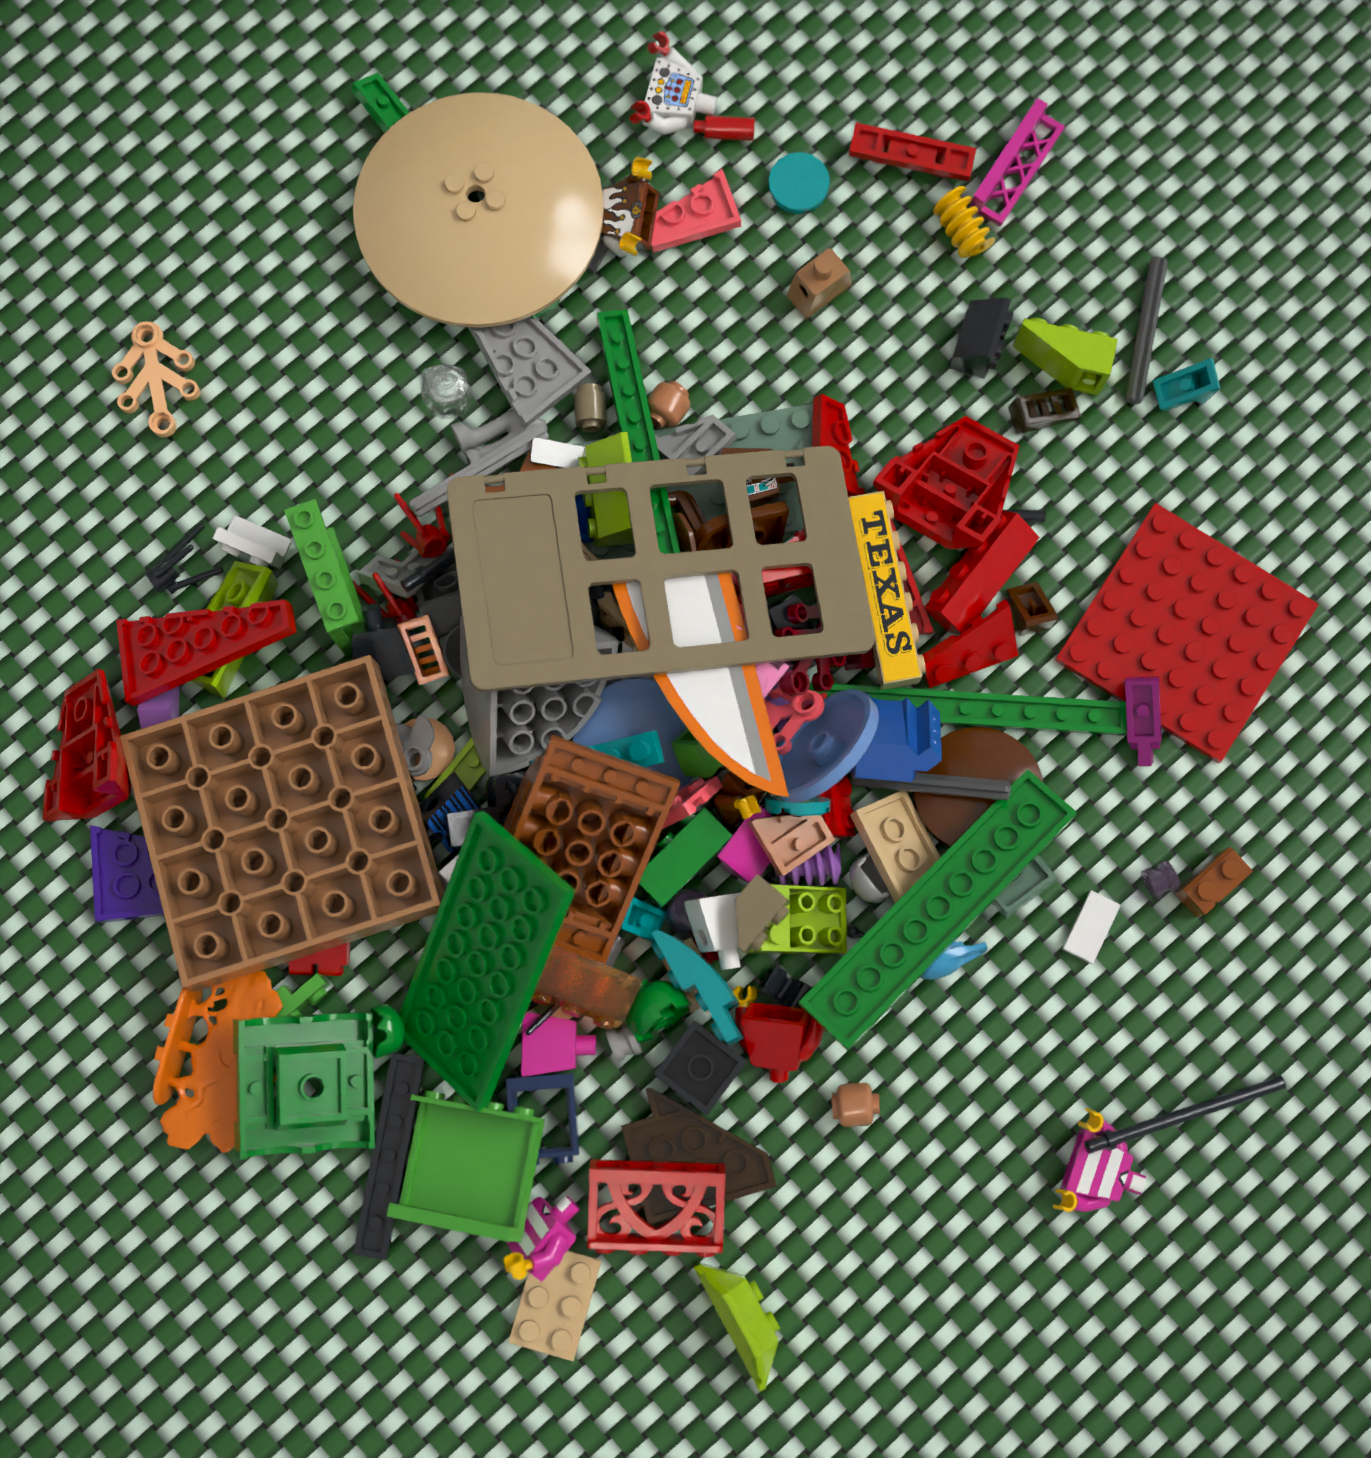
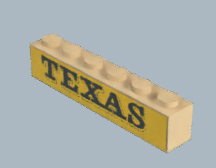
[848,491,926,690]

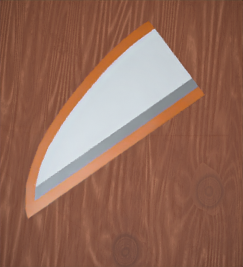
[612,573,789,797]

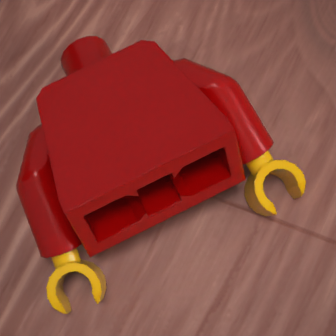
[733,986,825,1083]

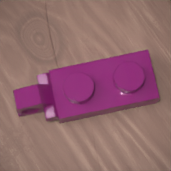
[1125,676,1162,766]

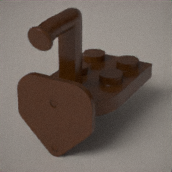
[667,490,789,553]

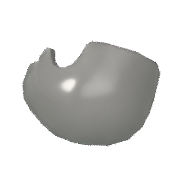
[849,852,890,903]

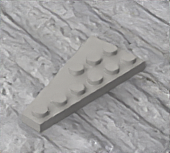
[468,317,591,429]

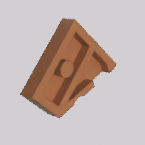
[747,814,835,876]

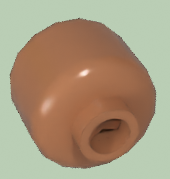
[647,381,691,429]
[832,1083,880,1127]

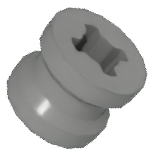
[606,1023,642,1062]

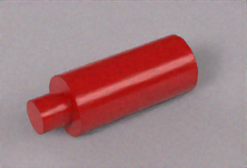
[693,115,755,141]

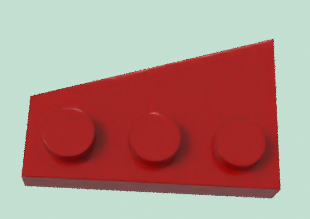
[923,599,1019,688]

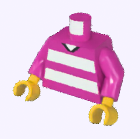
[1053,1108,1146,1212]
[503,1195,580,1282]

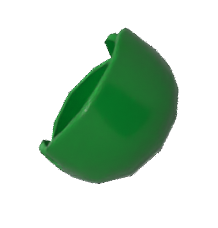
[370,1004,405,1059]

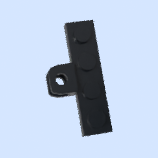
[443,773,523,847]

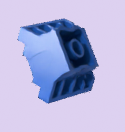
[850,694,942,782]

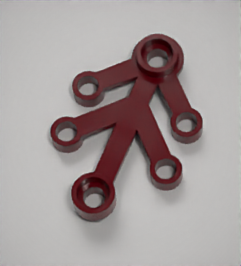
[774,603,846,697]

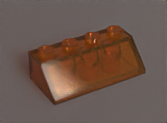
[531,945,643,1029]

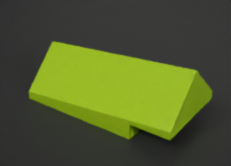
[190,561,279,699]

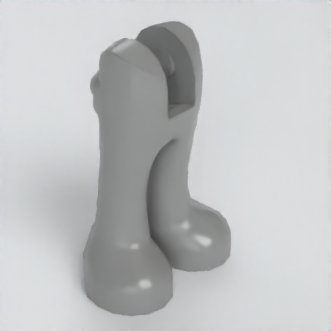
[450,409,548,465]

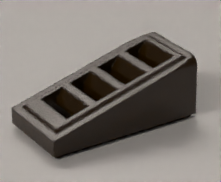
[1008,388,1081,434]

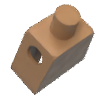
[787,248,852,319]

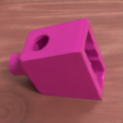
[521,1012,596,1077]

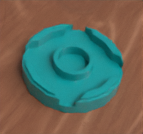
[768,152,830,214]
[764,795,831,816]

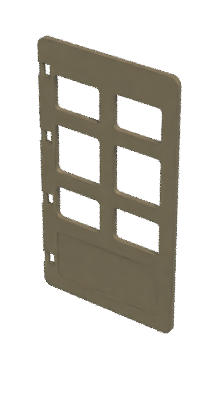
[447,446,875,692]

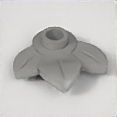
[396,715,435,776]

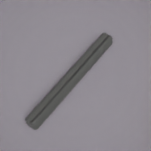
[1125,256,1168,404]
[851,773,1011,801]

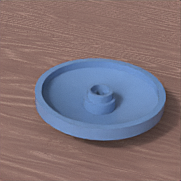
[573,677,693,790]
[777,689,879,803]

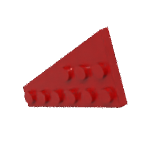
[116,599,297,707]

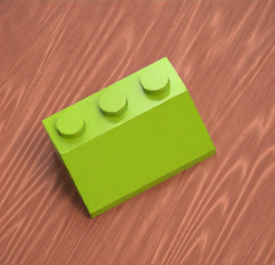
[578,432,633,547]

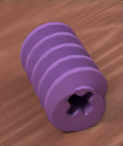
[774,843,841,886]

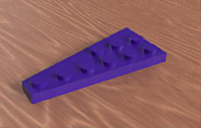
[90,825,164,923]

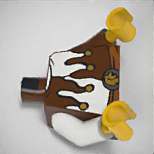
[600,156,659,257]

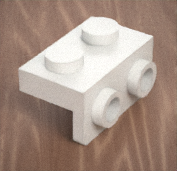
[213,516,292,569]

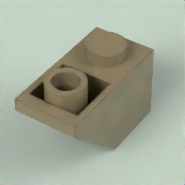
[735,874,790,953]

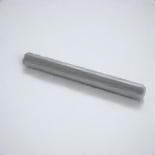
[409,423,549,517]

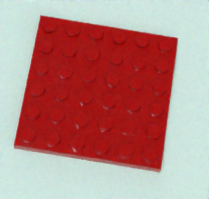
[1054,503,1319,764]

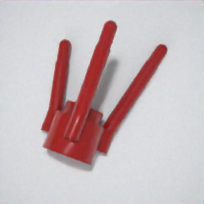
[394,493,451,558]
[353,559,419,623]

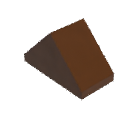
[1007,582,1058,637]

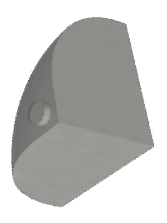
[460,615,619,776]

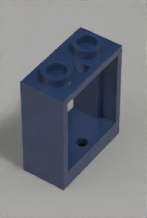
[506,1073,580,1165]

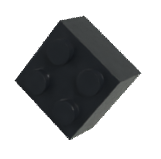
[654,1020,747,1115]

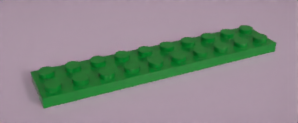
[799,769,1077,1051]

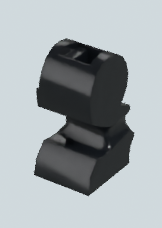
[756,965,813,1008]

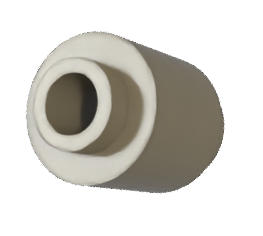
[574,383,607,433]

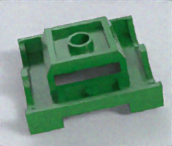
[233,1012,375,1159]

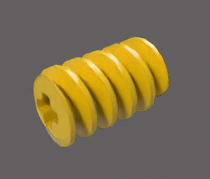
[933,186,996,258]

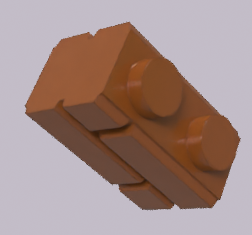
[1175,847,1253,917]

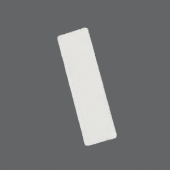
[531,438,585,468]

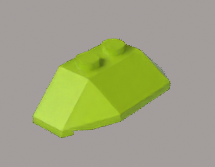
[693,1262,780,1392]

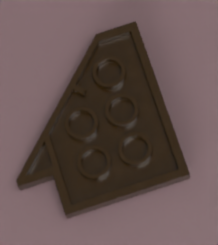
[621,1088,777,1224]

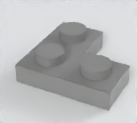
[357,550,445,598]

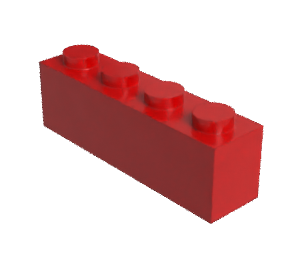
[924,510,1040,635]

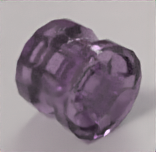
[1141,859,1181,900]

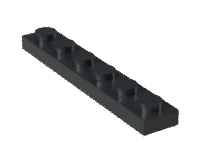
[353,1053,425,1260]

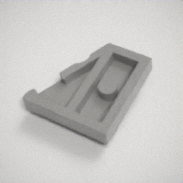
[655,415,737,476]

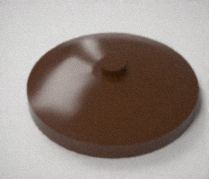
[913,727,1043,848]

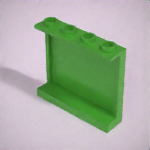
[284,499,364,657]
[387,1090,545,1242]

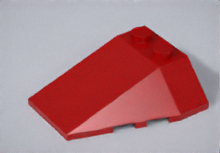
[873,416,1020,549]
[42,669,131,821]

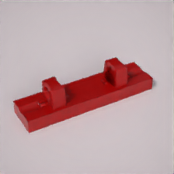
[848,122,977,182]

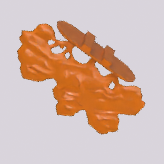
[153,971,283,1153]

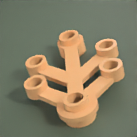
[112,321,200,438]

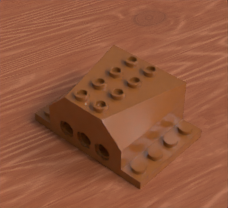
[503,735,680,964]

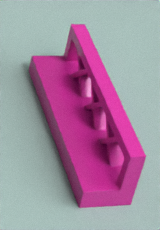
[970,98,1065,227]

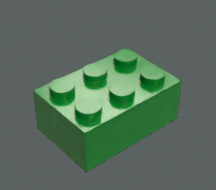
[638,807,733,908]

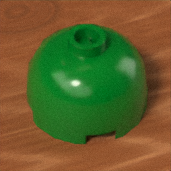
[625,980,692,1043]

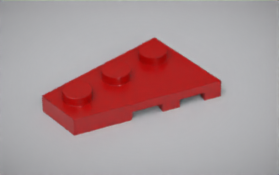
[812,394,865,497]

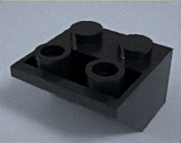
[949,298,1014,379]

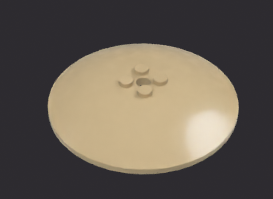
[353,93,604,328]

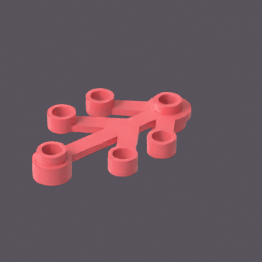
[764,680,825,755]

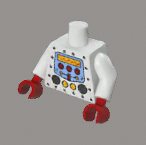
[630,32,717,135]

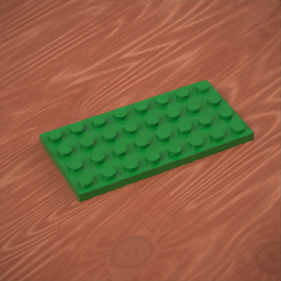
[399,811,576,1112]

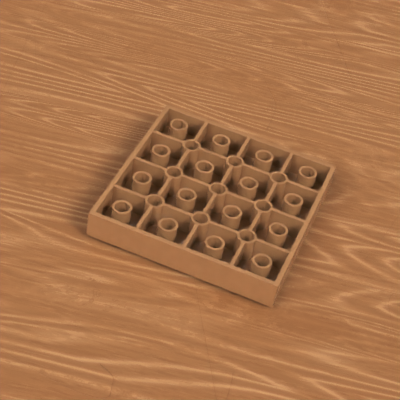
[120,655,444,992]

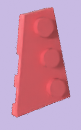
[651,169,741,253]

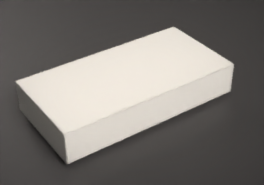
[1062,890,1121,964]

